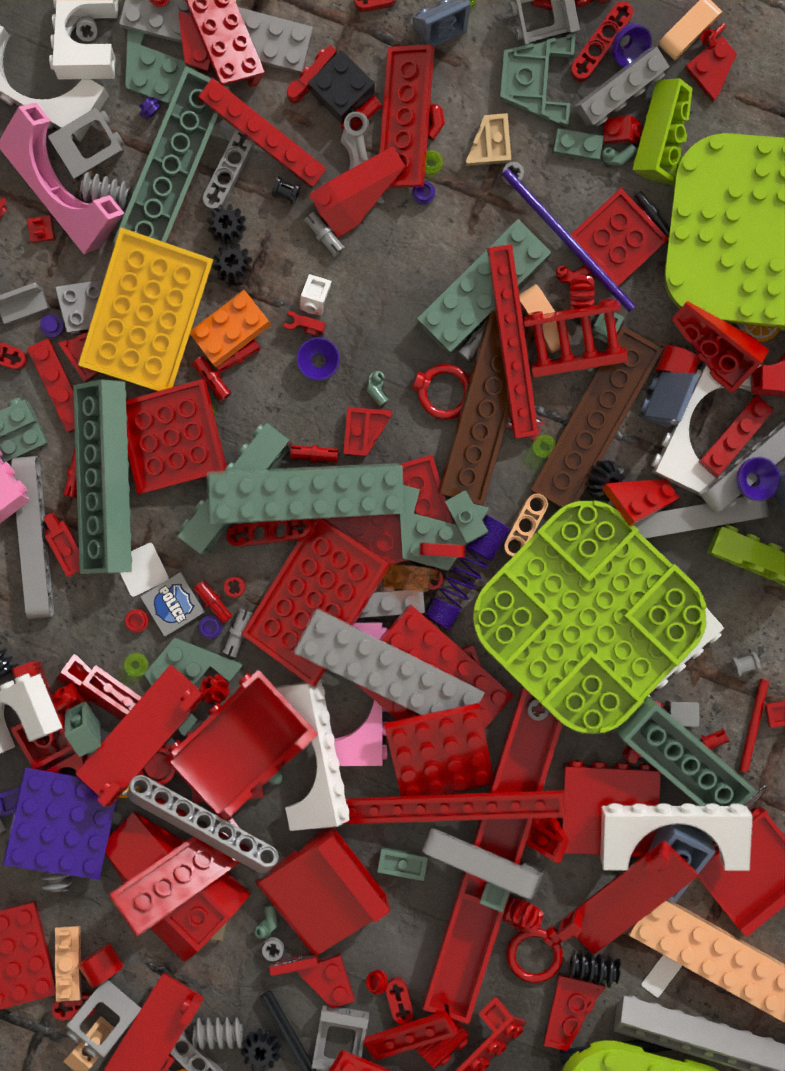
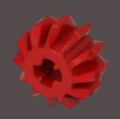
[570,275,594,309]
[502,898,543,934]

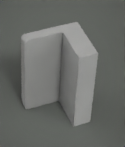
[0,283,50,326]

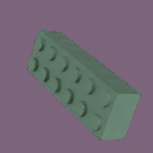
[417,219,551,356]
[178,423,293,555]
[615,696,757,806]

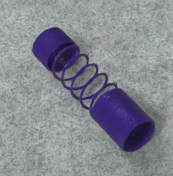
[425,515,511,630]

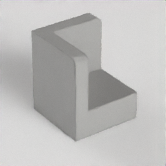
[666,700,699,727]

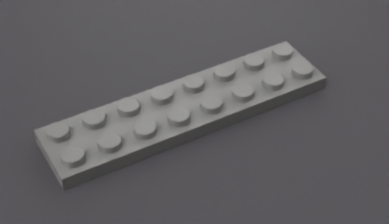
[119,0,313,74]
[293,608,485,715]

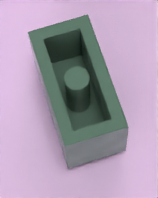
[65,701,101,757]

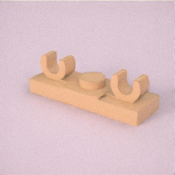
[55,926,82,1002]

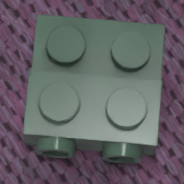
[0,398,49,463]

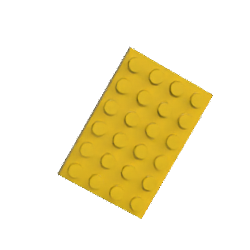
[78,227,213,391]

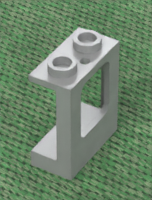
[509,0,580,45]
[48,107,124,180]
[64,980,141,1059]
[312,1004,369,1071]

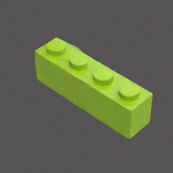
[633,78,693,187]
[706,524,785,586]

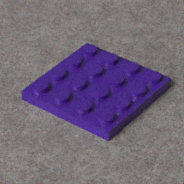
[2,767,116,880]

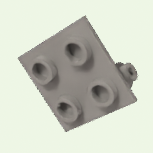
[55,280,102,335]

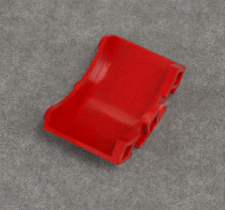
[165,670,318,821]

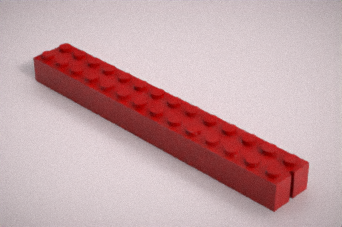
[423,685,563,1024]

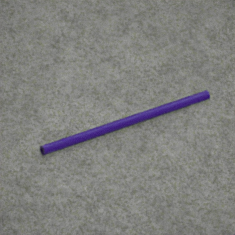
[501,168,636,312]

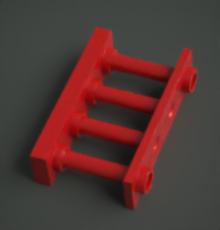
[524,299,628,378]

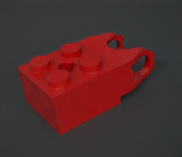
[10,704,89,774]

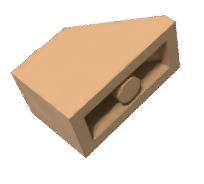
[63,1016,115,1071]

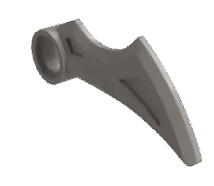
[341,112,385,203]

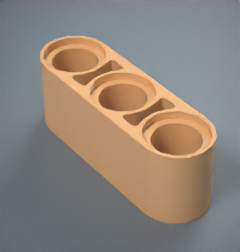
[658,0,722,61]
[519,284,572,354]
[503,494,548,557]

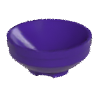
[611,23,652,67]
[297,337,340,380]
[736,457,780,501]

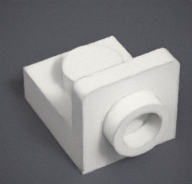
[300,274,331,316]

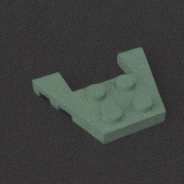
[125,30,199,106]
[500,34,576,127]
[400,485,488,571]
[144,637,243,736]

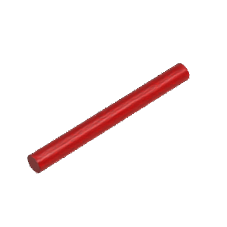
[739,679,769,772]

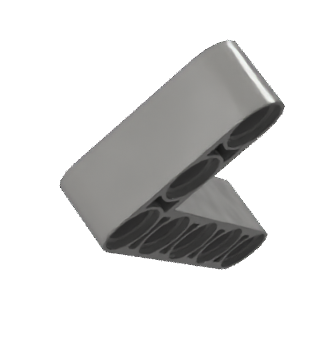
[422,828,544,899]

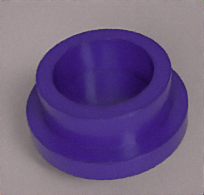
[139,98,161,120]
[412,181,435,205]
[40,314,64,338]
[199,615,223,639]

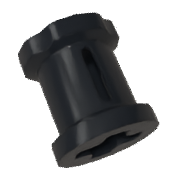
[271,176,301,205]

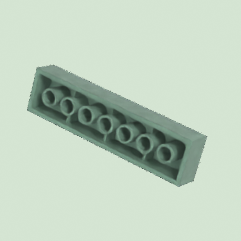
[112,66,229,247]
[73,380,132,574]
[206,463,404,524]

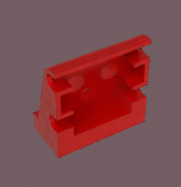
[255,827,391,956]

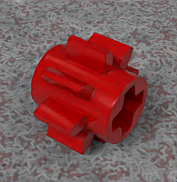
[200,674,229,705]

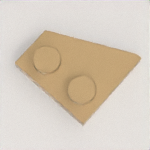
[466,113,511,166]

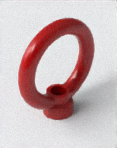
[412,364,470,420]
[506,925,563,983]

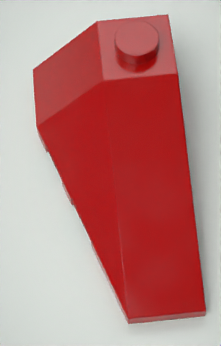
[309,146,406,238]
[672,301,769,394]

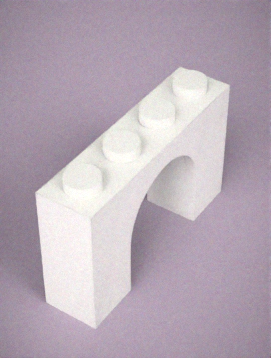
[49,0,118,79]
[0,673,62,753]

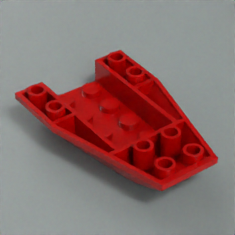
[105,811,251,962]

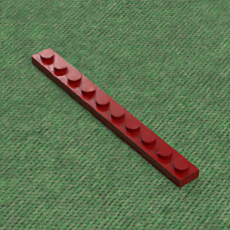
[343,790,566,824]

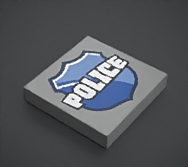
[140,572,206,637]

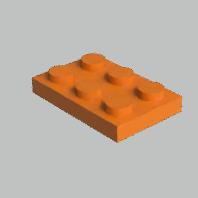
[190,290,272,368]

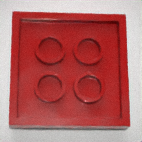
[570,188,669,286]

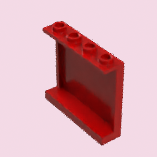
[562,760,661,857]
[697,806,785,937]

